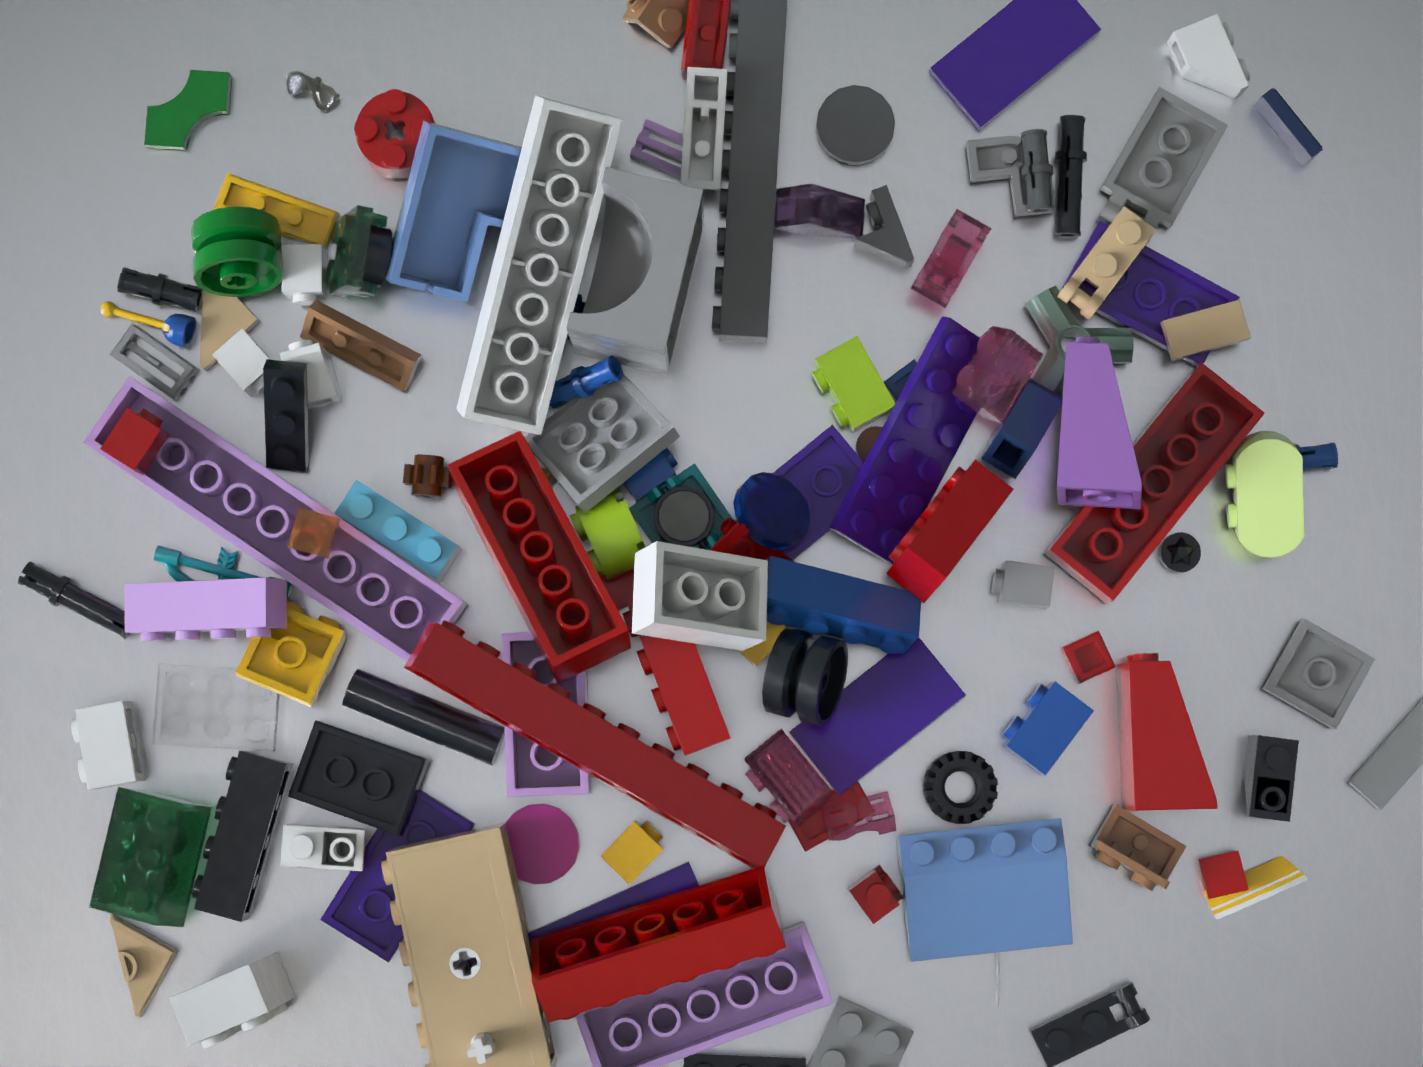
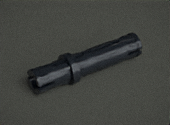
[1055,115,1087,237]
[18,561,131,639]

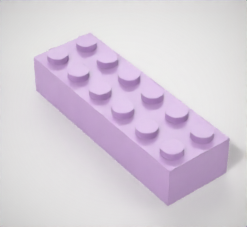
[576,922,834,1067]

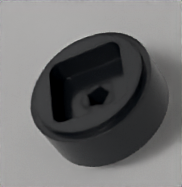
[1159,532,1201,573]

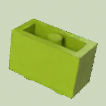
[811,336,895,433]

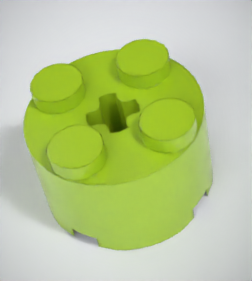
[570,487,645,580]

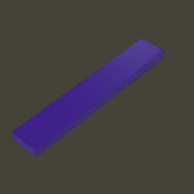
[466,861,700,970]

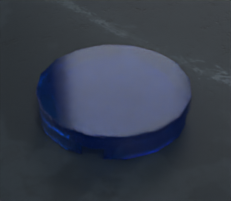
[733,472,810,550]

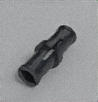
[117,267,203,312]

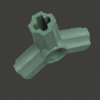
[1025,285,1134,397]

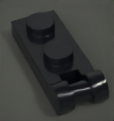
[1029,982,1150,1067]

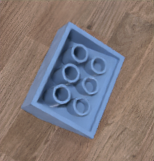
[896,818,1073,962]

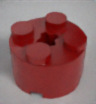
[354,89,436,179]

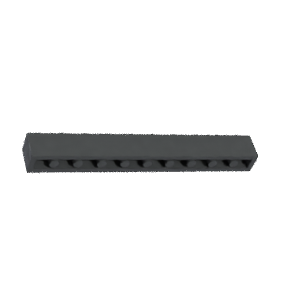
[712,0,787,344]

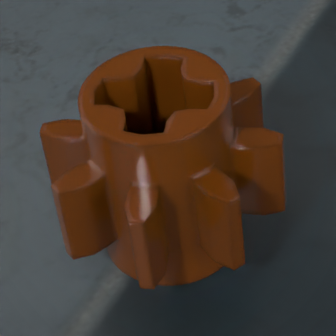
[403,454,452,498]

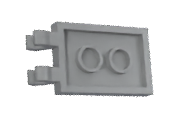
[1096,87,1228,246]

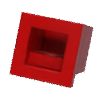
[847,865,903,924]

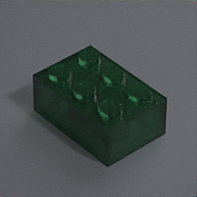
[89,787,212,927]

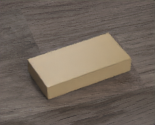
[1160,299,1251,361]

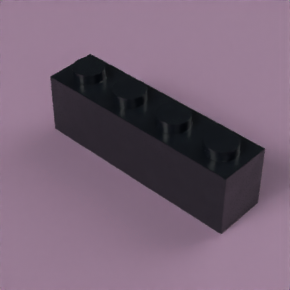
[192,751,293,922]

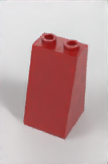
[1117,653,1218,811]

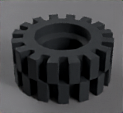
[923,751,998,824]

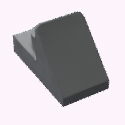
[854,185,914,269]

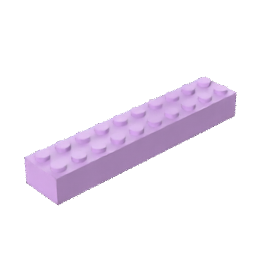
[83,376,467,662]

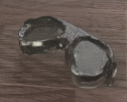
[286,71,340,110]

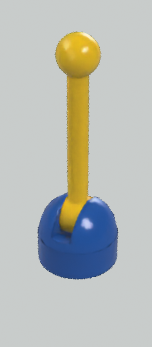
[100,301,196,348]

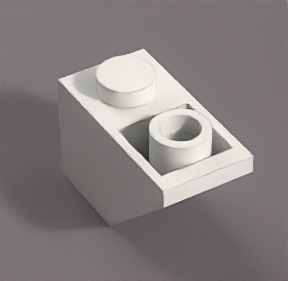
[1167,14,1250,98]
[279,340,342,410]
[280,824,366,871]

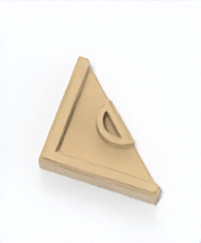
[200,290,260,371]
[108,914,179,1018]

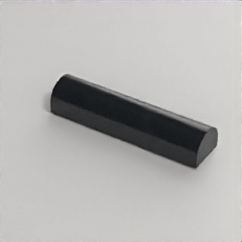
[342,669,505,766]

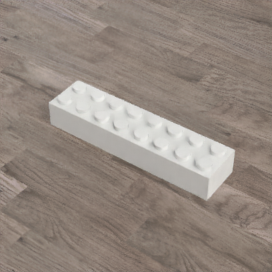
[456,95,623,435]

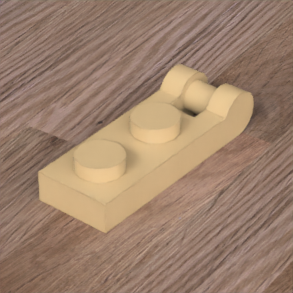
[1057,206,1156,320]

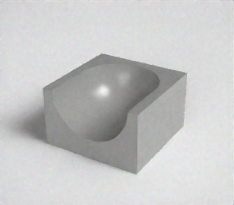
[566,167,704,376]

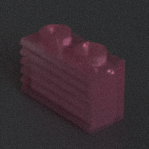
[952,326,1043,423]
[744,729,836,827]

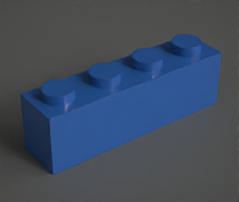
[767,556,921,654]

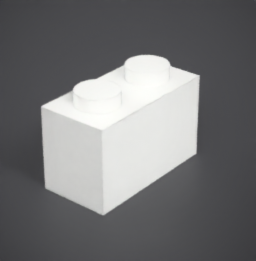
[71,701,145,790]

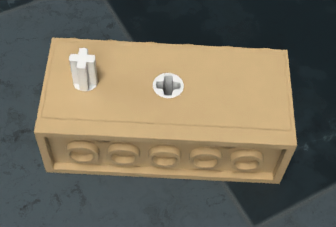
[382,823,557,1067]

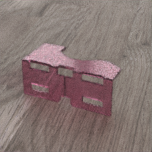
[821,791,897,841]

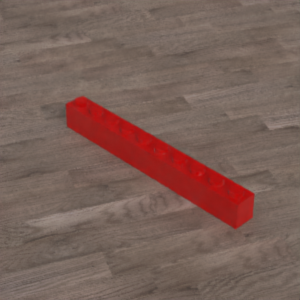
[404,620,786,868]

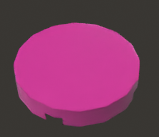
[505,803,580,885]

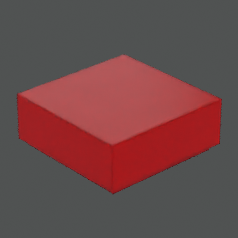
[1061,631,1116,684]
[1198,850,1249,899]

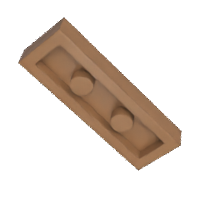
[300,300,421,392]

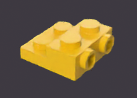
[235,601,346,707]

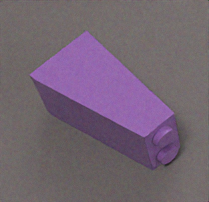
[1057,337,1142,509]

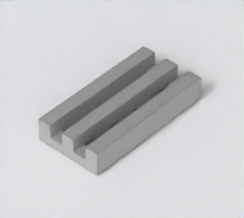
[109,322,200,401]

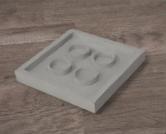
[525,374,680,513]

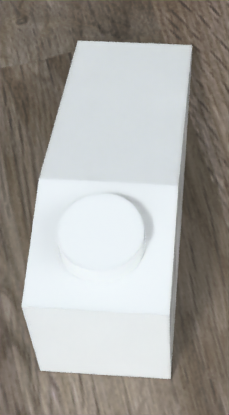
[680,67,728,190]

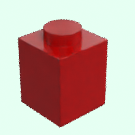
[100,408,170,475]

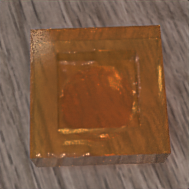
[287,507,340,559]

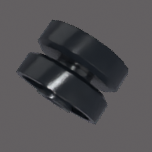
[762,627,848,727]

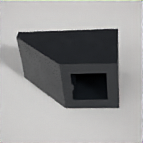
[1244,735,1299,822]

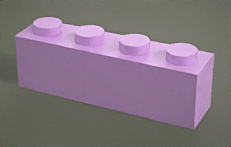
[125,577,287,642]

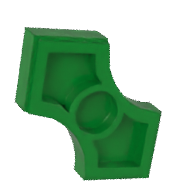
[144,70,232,150]

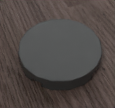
[816,85,895,166]

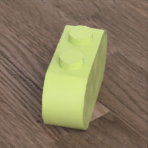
[1225,431,1305,558]

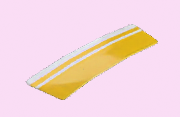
[1204,856,1307,919]

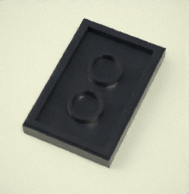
[288,720,429,836]

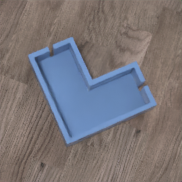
[386,120,522,302]

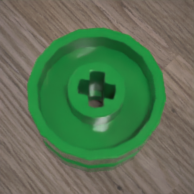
[191,207,283,297]

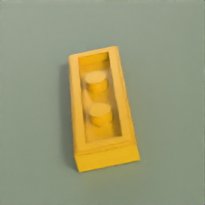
[213,173,340,251]

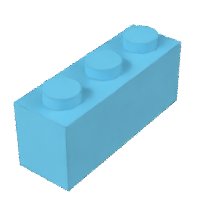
[334,480,462,582]

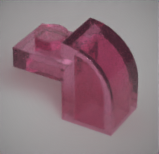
[911,209,992,308]

